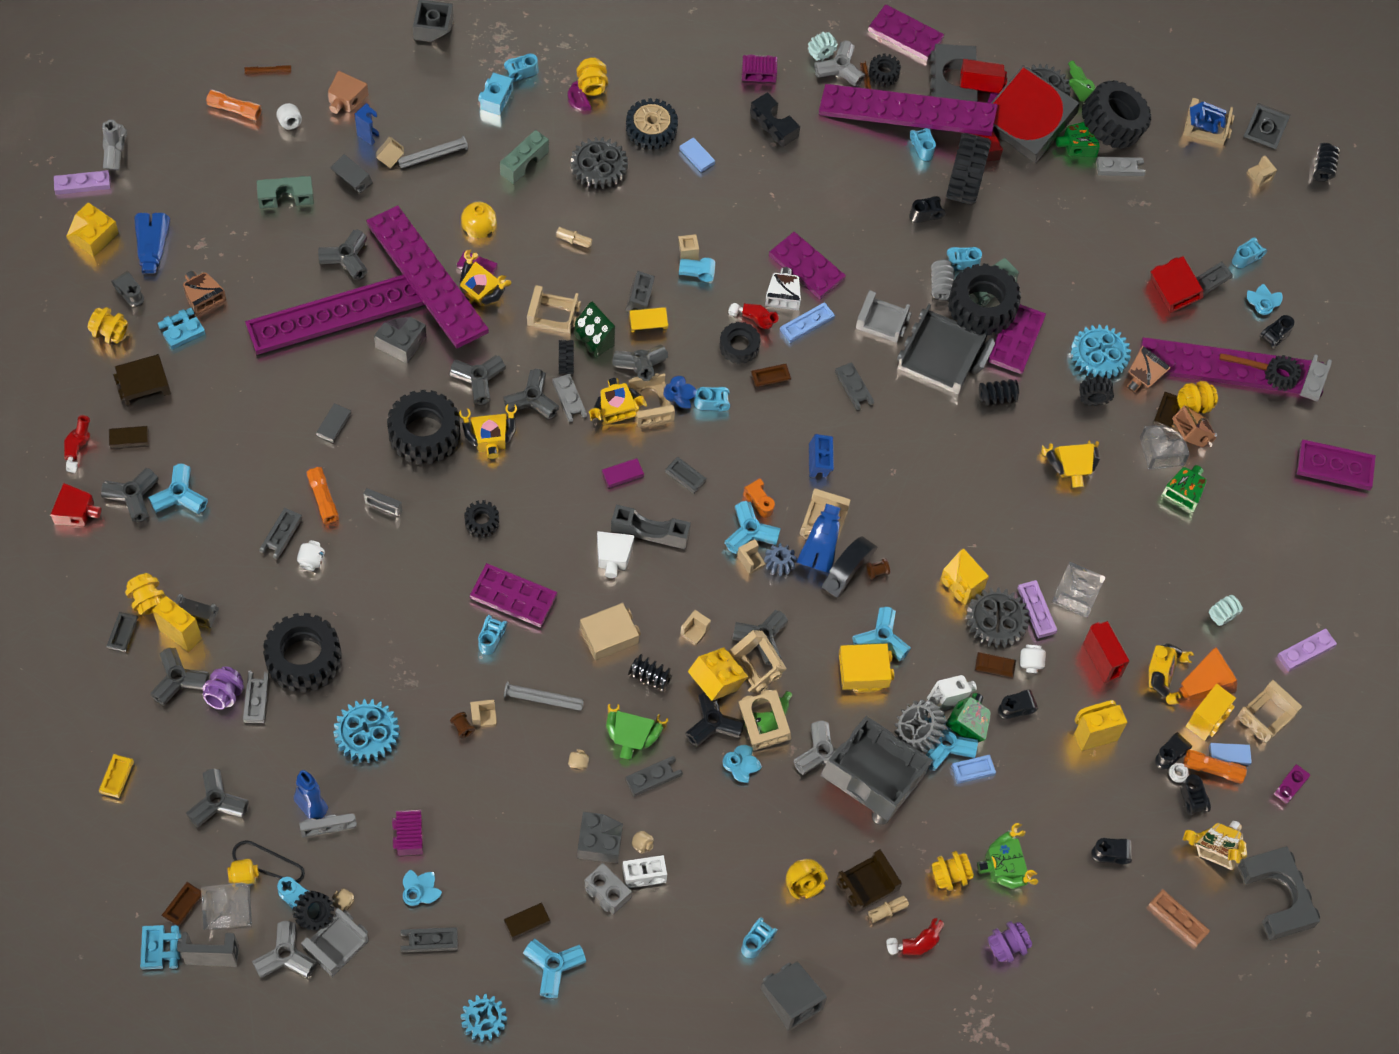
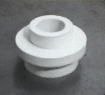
[1169,763,1189,783]

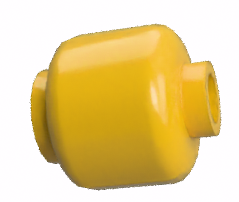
[227,859,259,887]

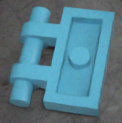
[157,308,206,350]
[140,925,181,969]

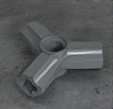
[318,229,368,280]
[613,344,668,381]
[450,355,506,405]
[503,369,559,419]
[101,468,159,522]
[733,610,788,666]
[150,647,209,705]
[186,769,249,827]

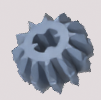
[764,543,797,577]

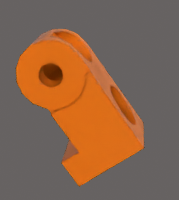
[743,478,775,518]

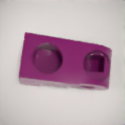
[1274,764,1311,804]

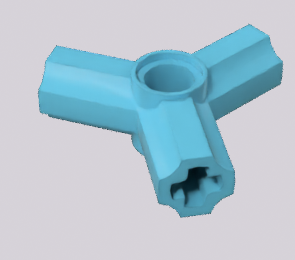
[148,464,208,514]
[725,501,781,554]
[852,607,911,661]
[925,716,978,771]
[523,938,586,999]

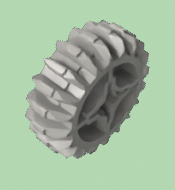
[894,699,947,753]

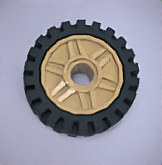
[626,98,678,149]

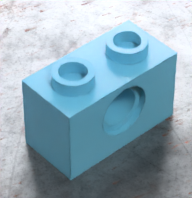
[478,72,513,115]

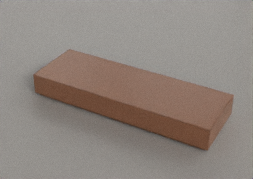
[1149,889,1210,947]

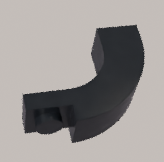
[821,536,878,598]

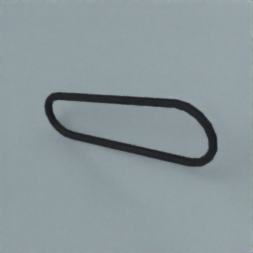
[232,840,305,883]

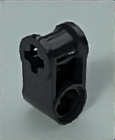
[909,196,946,223]
[1260,315,1295,349]
[998,690,1038,719]
[1155,732,1192,769]
[1180,774,1211,816]
[1091,838,1132,864]

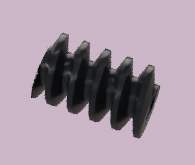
[1313,143,1340,182]
[979,379,1019,406]
[628,654,672,692]

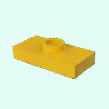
[99,754,134,798]

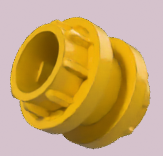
[576,58,608,96]
[87,307,128,344]
[1177,381,1218,413]
[125,573,166,616]
[931,851,974,891]

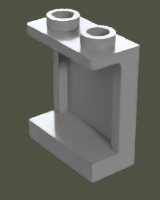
[856,290,912,343]
[301,908,369,977]

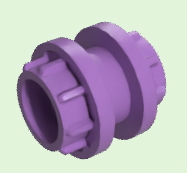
[203,667,244,710]
[987,921,1032,963]

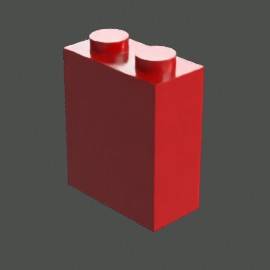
[960,59,1007,93]
[1150,256,1203,313]
[1083,621,1129,684]

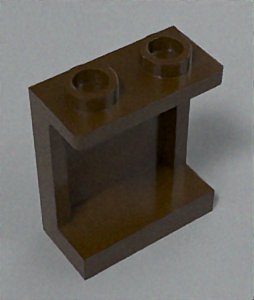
[113,354,171,406]
[836,849,902,913]

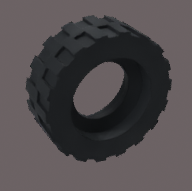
[719,322,760,364]

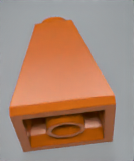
[1179,647,1237,701]

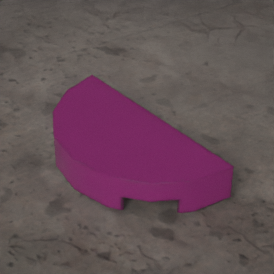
[567,80,591,111]

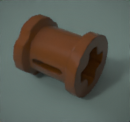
[866,558,890,579]
[450,712,475,739]

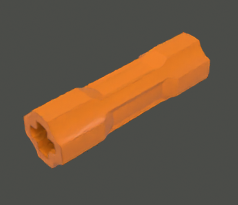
[206,90,262,120]
[306,467,339,524]
[1183,749,1247,784]

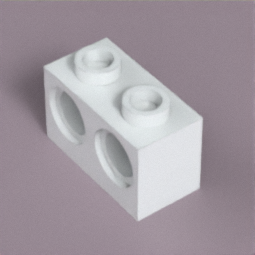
[622,855,667,888]

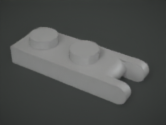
[1096,157,1145,176]
[1300,354,1332,402]
[552,374,587,422]
[243,671,269,723]
[299,814,357,838]

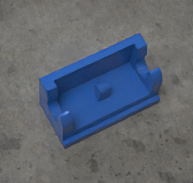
[1190,101,1227,134]
[355,103,379,146]
[809,434,834,478]

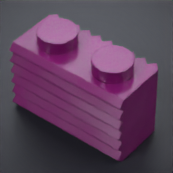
[742,54,777,83]
[392,810,423,856]

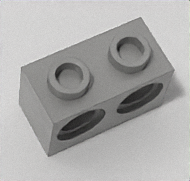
[585,863,632,915]

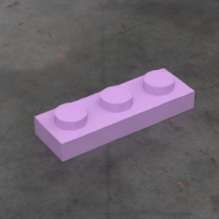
[54,170,110,195]
[1017,580,1057,639]
[1277,628,1337,672]

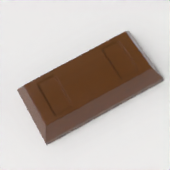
[751,363,791,387]
[975,652,1016,678]
[161,882,204,926]

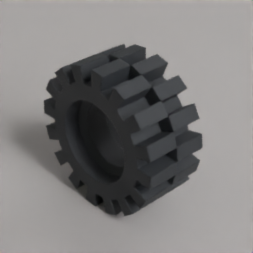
[869,53,901,87]
[559,340,574,374]
[1265,355,1301,391]
[1079,377,1114,406]
[464,500,499,538]
[292,891,334,931]

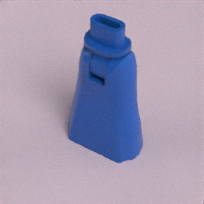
[134,213,170,274]
[796,504,841,573]
[293,770,329,820]

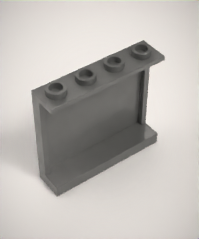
[897,303,987,394]

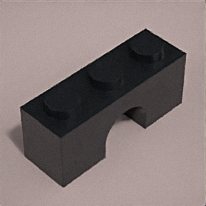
[750,92,800,147]

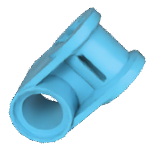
[504,53,539,82]
[910,128,936,161]
[1232,237,1268,268]
[947,247,982,271]
[694,387,730,411]
[478,615,507,655]
[277,877,314,912]
[741,917,778,959]

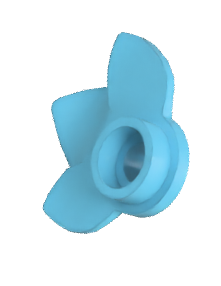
[1247,284,1283,315]
[723,745,762,783]
[403,870,442,906]

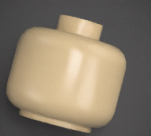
[568,749,589,770]
[632,831,654,853]
[332,888,354,911]

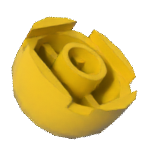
[461,201,497,238]
[785,859,828,899]

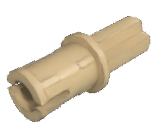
[556,227,592,248]
[868,896,909,923]

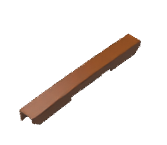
[860,60,871,89]
[244,65,291,74]
[1219,353,1268,370]

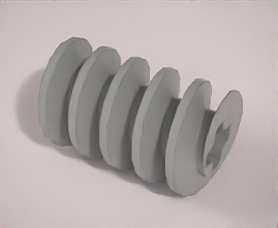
[931,260,954,300]

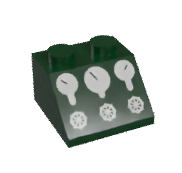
[574,301,615,357]

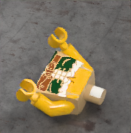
[1183,821,1247,870]

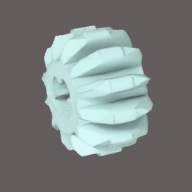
[808,32,838,61]
[1208,595,1243,626]

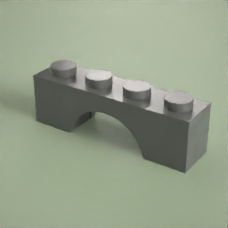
[611,504,691,549]

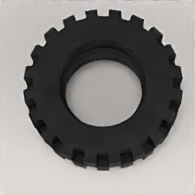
[1082,80,1151,149]
[946,133,991,205]
[948,263,1021,335]
[387,390,461,464]
[263,613,342,692]

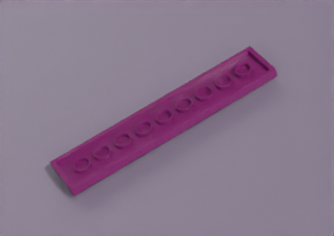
[819,84,997,136]
[366,205,489,349]
[245,275,425,355]
[1141,337,1324,397]

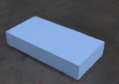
[679,137,715,173]
[1209,743,1251,766]
[951,755,996,784]

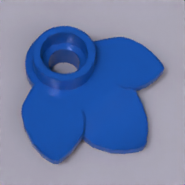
[663,376,697,409]

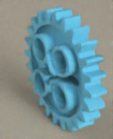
[1071,324,1131,379]
[333,699,400,763]

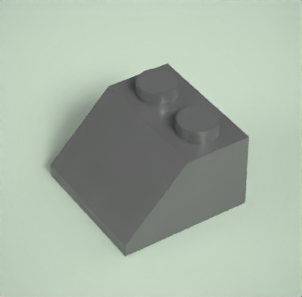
[1244,103,1291,149]

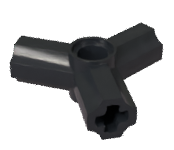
[685,692,745,747]

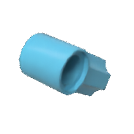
[679,258,716,282]

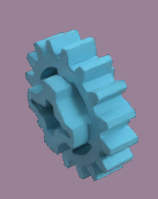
[461,994,507,1042]

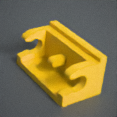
[629,307,668,332]

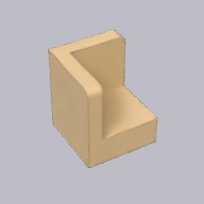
[376,136,404,168]
[1247,156,1277,187]
[678,234,699,260]
[737,539,765,574]
[680,610,711,645]
[470,700,497,728]

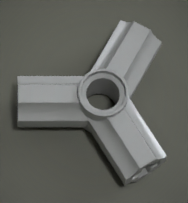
[814,41,865,87]
[102,120,127,170]
[793,721,837,775]
[252,921,317,978]

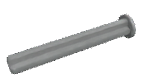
[398,136,468,168]
[504,682,584,710]

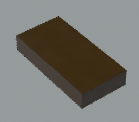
[1153,392,1179,430]
[109,426,149,449]
[504,902,550,940]

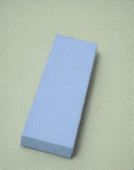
[780,302,835,343]

